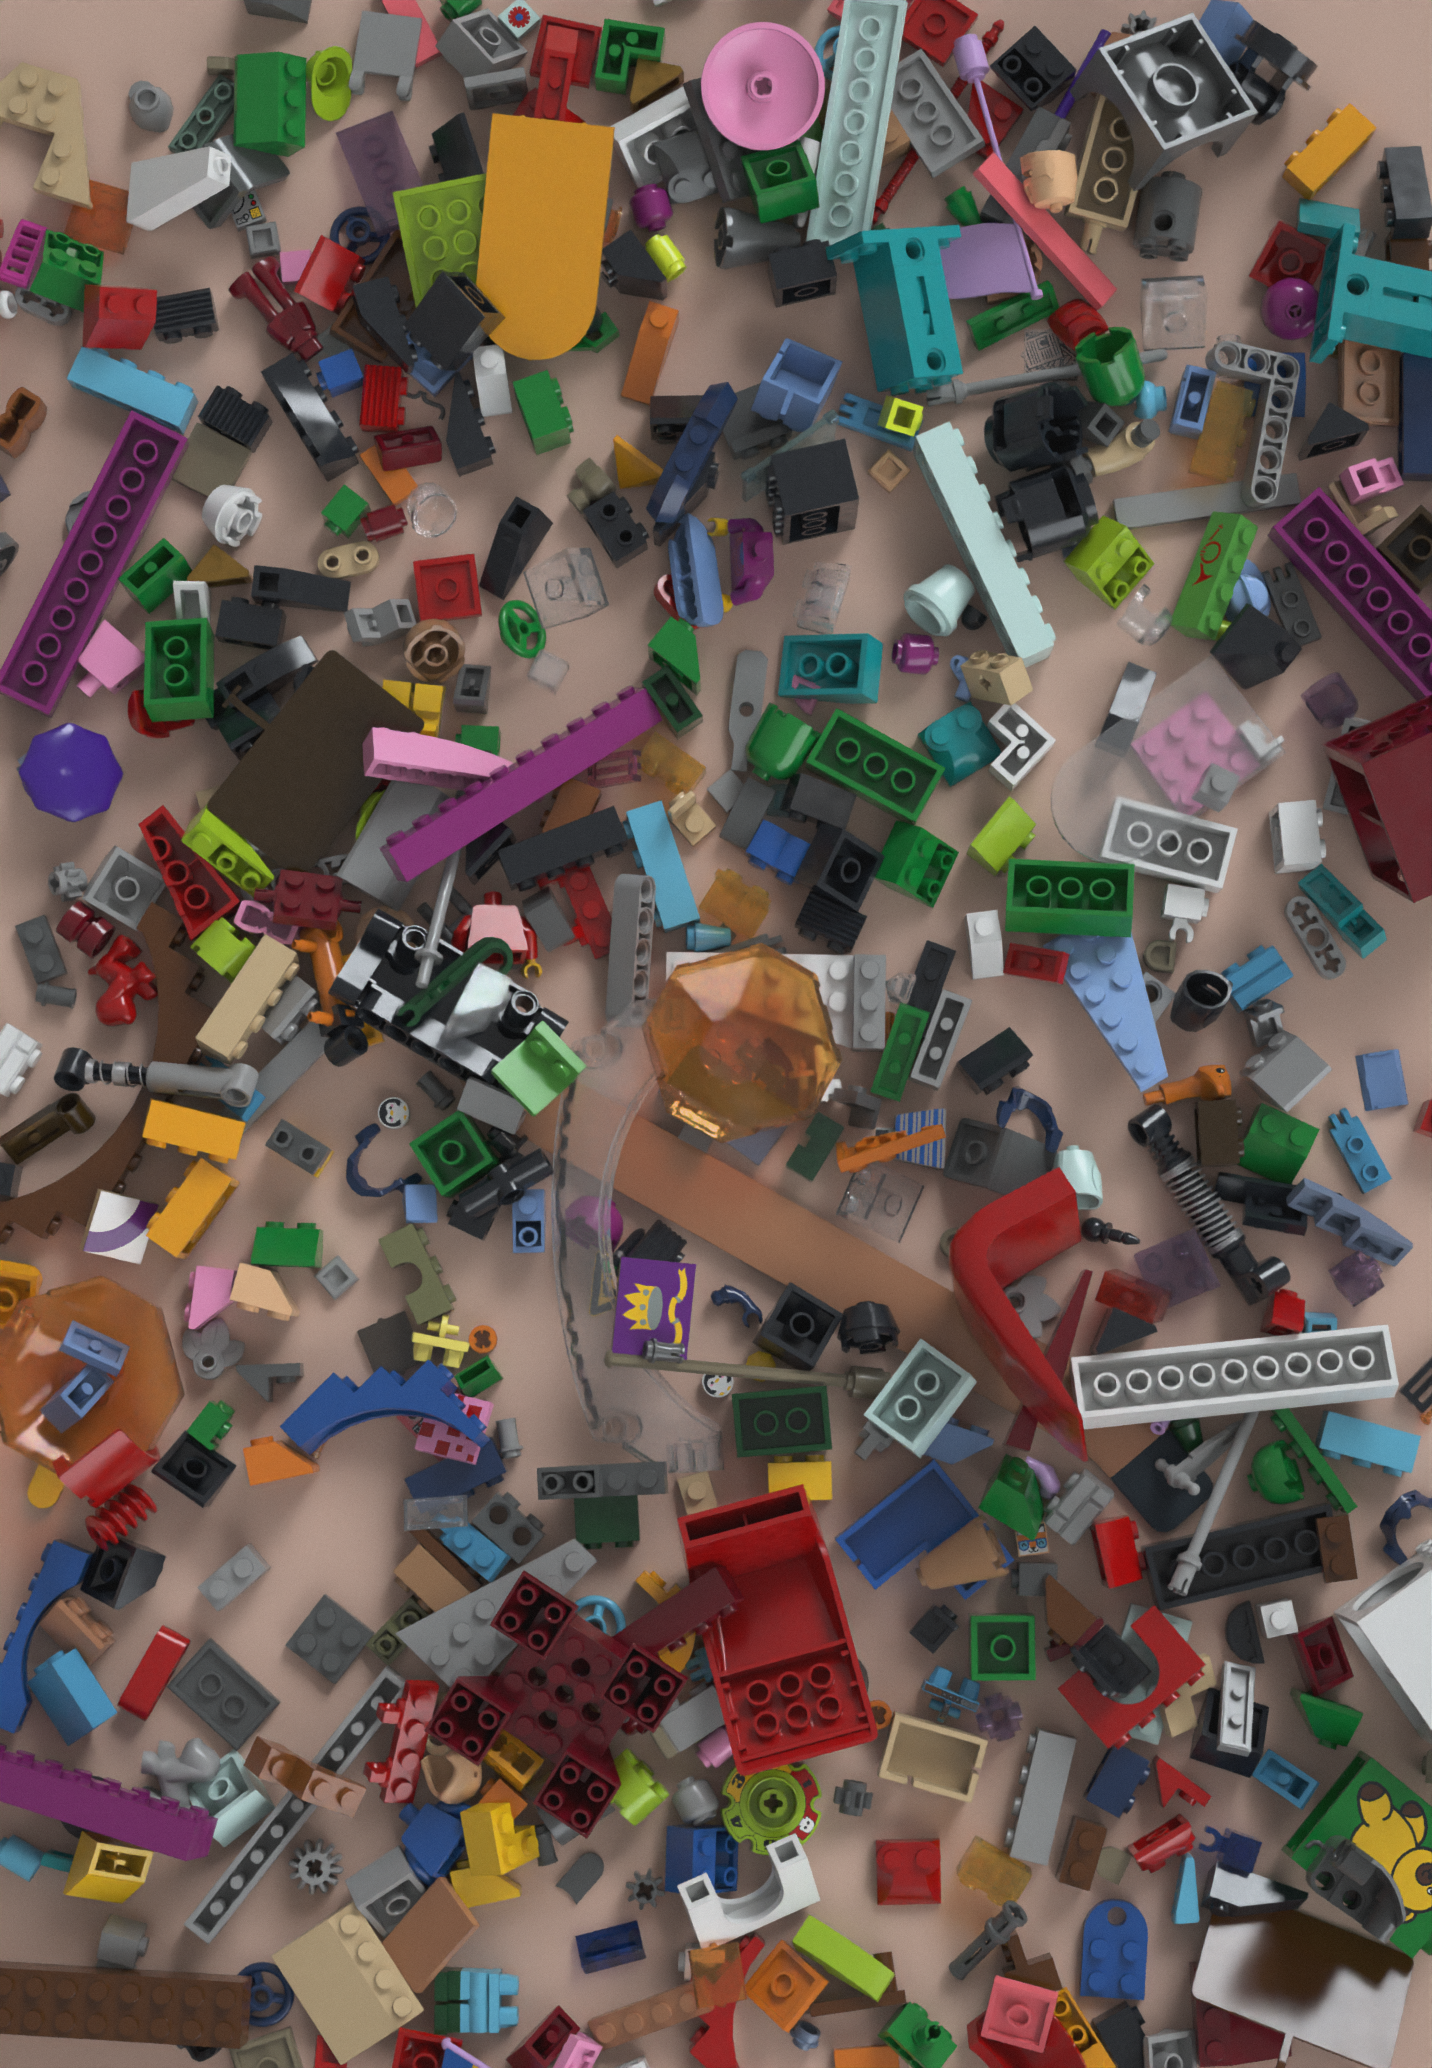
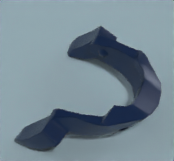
[996,1086,1063,1153]
[346,1123,422,1197]
[1380,1490,1432,1565]

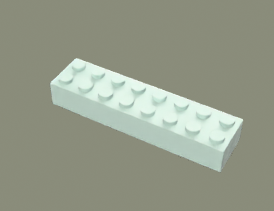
[912,421,1056,668]

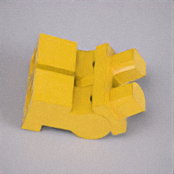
[382,680,446,738]

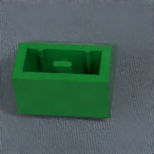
[29,229,104,312]
[874,820,959,908]

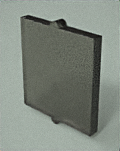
[357,1311,423,1375]

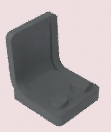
[193,134,290,229]
[943,1118,1057,1196]

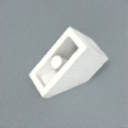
[473,344,512,417]
[964,910,1004,980]

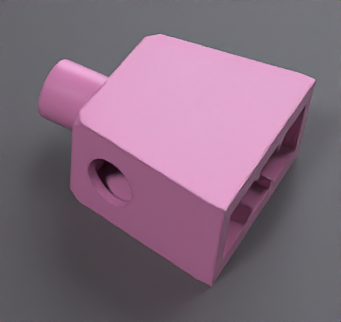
[76,620,145,698]

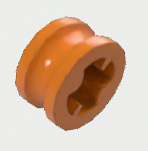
[469,1325,498,1353]
[870,1700,892,1730]

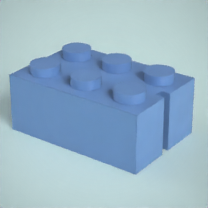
[751,338,843,434]

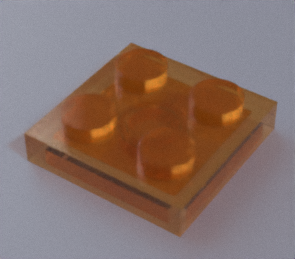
[64,179,133,255]

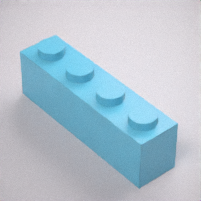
[67,346,198,435]
[622,800,700,933]

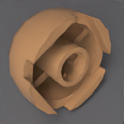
[403,619,466,682]

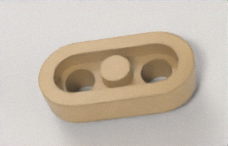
[318,541,380,580]

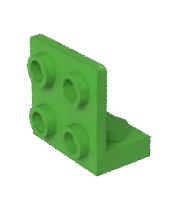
[491,1021,587,1117]

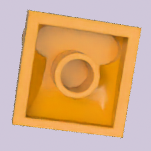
[0,1260,43,1334]

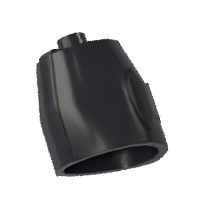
[1170,970,1233,1032]

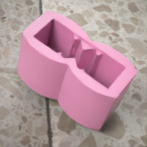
[234,900,304,949]

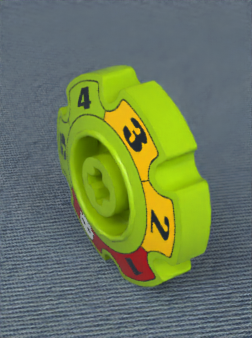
[720,1764,822,1856]

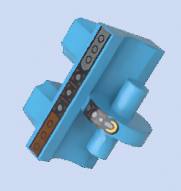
[921,1665,980,1723]

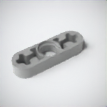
[1284,896,1346,980]

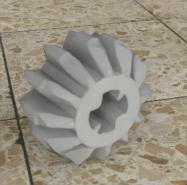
[289,1838,344,1895]

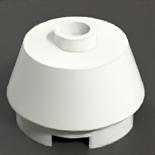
[202,485,262,547]

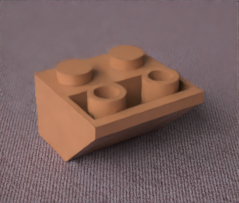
[39,1595,115,1667]

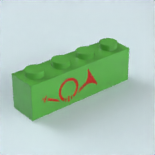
[1169,511,1258,641]

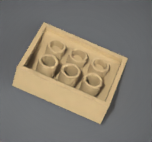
[271,1900,424,2065]

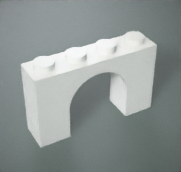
[677,1833,820,1953]

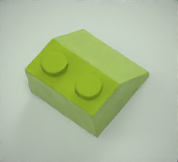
[966,796,1036,876]

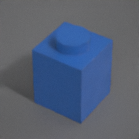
[316,348,364,398]

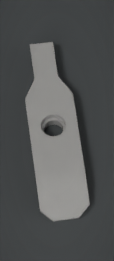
[728,650,768,772]

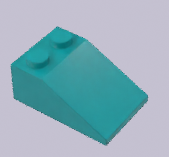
[778,633,883,704]

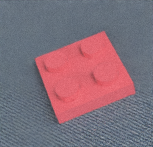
[980,1975,1058,2053]

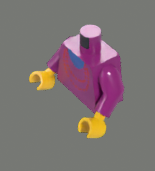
[707,517,774,613]

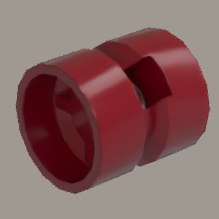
[56,900,116,959]

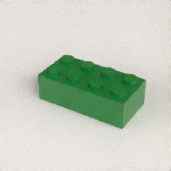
[805,708,945,825]
[1005,859,1135,938]

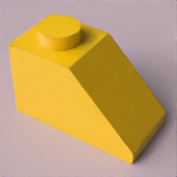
[450,1858,522,1908]

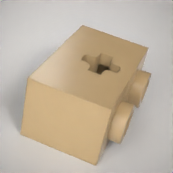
[960,650,1033,706]

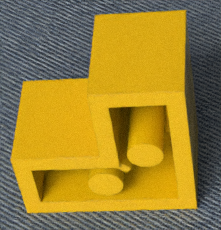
[460,1802,540,1876]

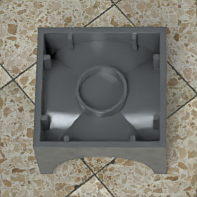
[1070,13,1258,191]

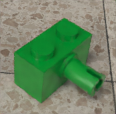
[877,2002,957,2068]

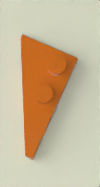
[836,1124,946,1173]

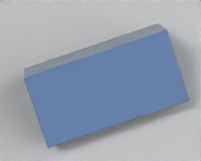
[1199,0,1254,66]

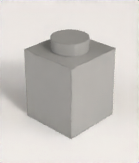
[1191,763,1240,812]

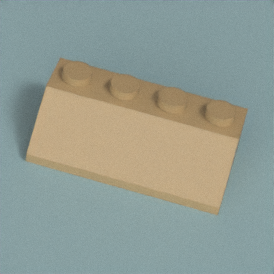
[196,934,300,1065]

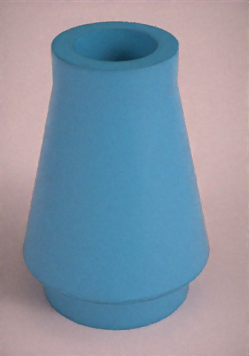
[686,922,731,952]

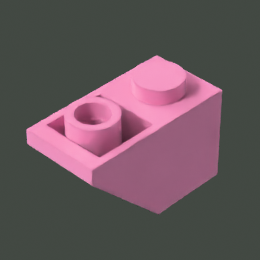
[184,1266,237,1330]

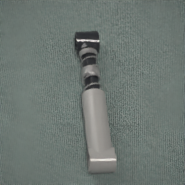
[54,1047,259,1107]

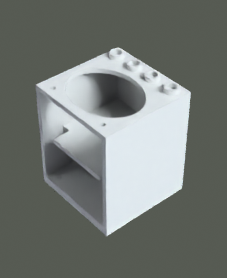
[1334,1539,1432,1744]

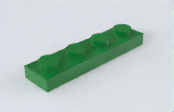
[1270,1408,1358,1514]

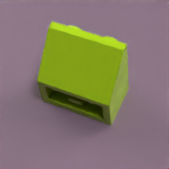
[1063,515,1155,609]

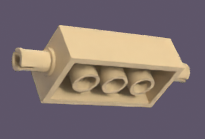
[1064,93,1138,255]

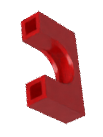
[1057,1605,1206,1750]

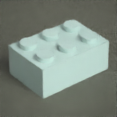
[864,1338,977,1458]

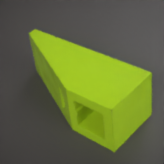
[181,805,275,898]

